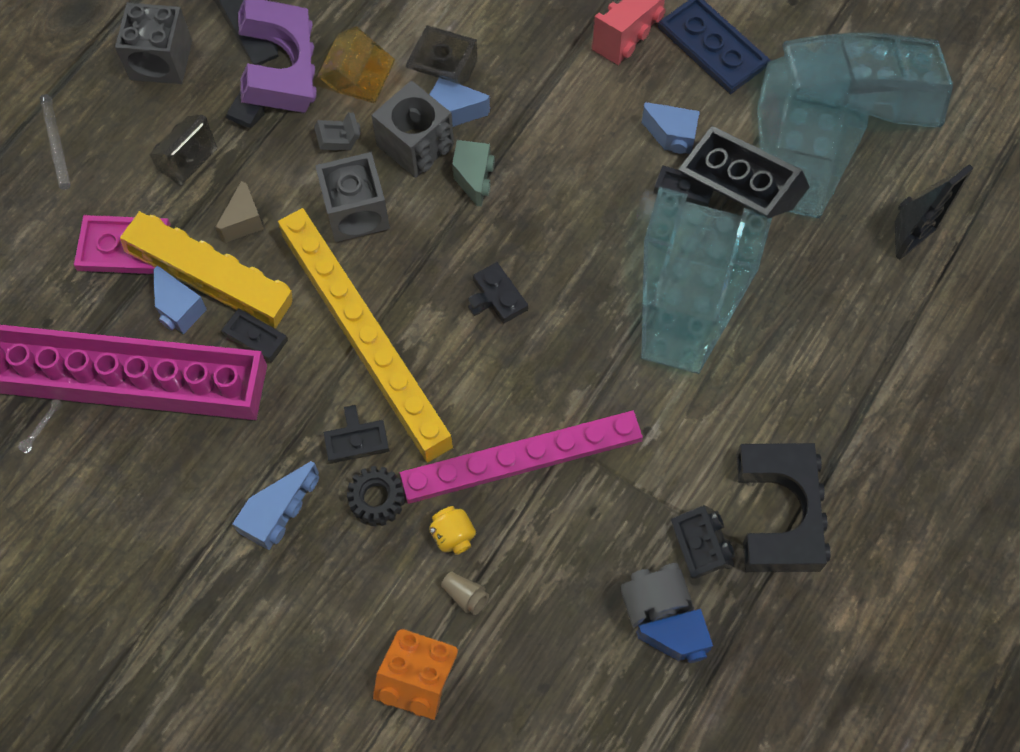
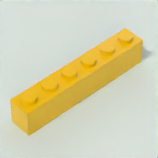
[120,211,293,329]

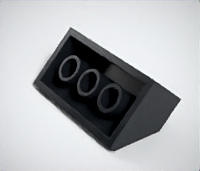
[678,126,810,218]

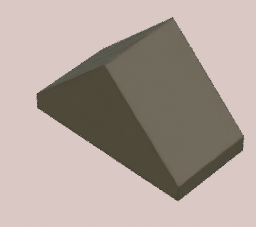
[215,181,264,243]

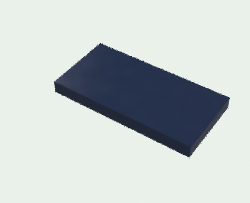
[658,0,771,95]

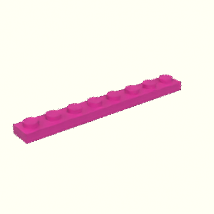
[400,410,643,504]

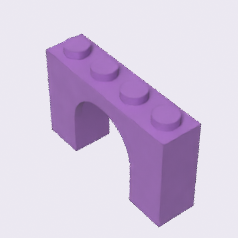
[238,0,316,113]

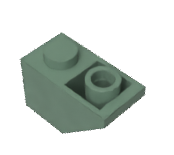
[452,140,495,206]

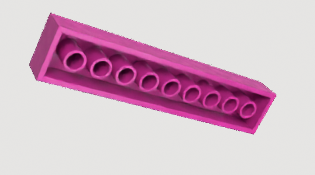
[0,325,267,420]

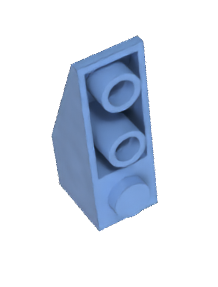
[232,461,319,550]

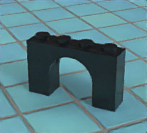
[736,443,831,572]

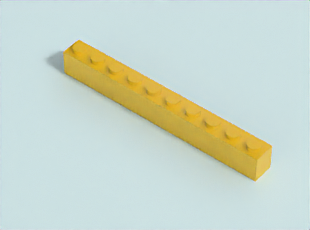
[278,208,453,463]

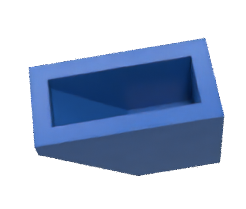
[636,609,713,663]

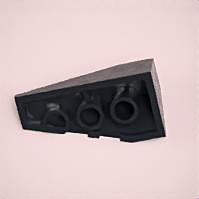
[895,164,974,260]

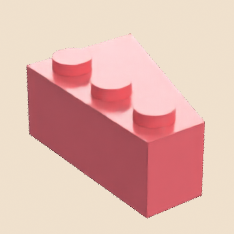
[592,0,666,65]

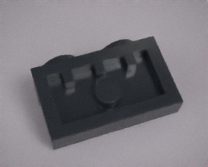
[671,505,735,579]

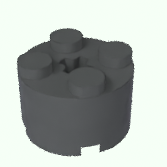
[620,563,694,628]

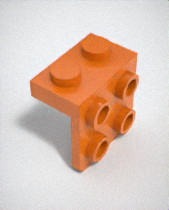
[373,629,458,720]

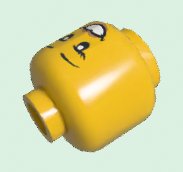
[429,506,476,555]

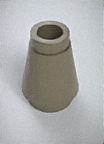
[441,572,489,615]

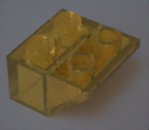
[318,26,395,103]

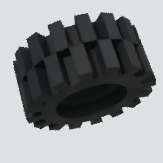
[347,466,405,527]

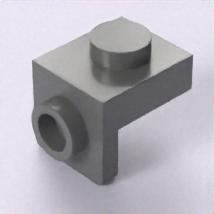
[314,112,361,150]

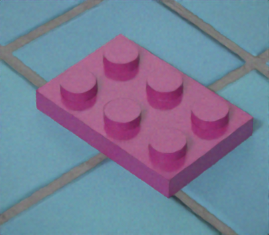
[74,215,171,274]

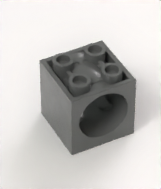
[115,3,192,84]
[371,80,454,178]
[315,152,390,242]

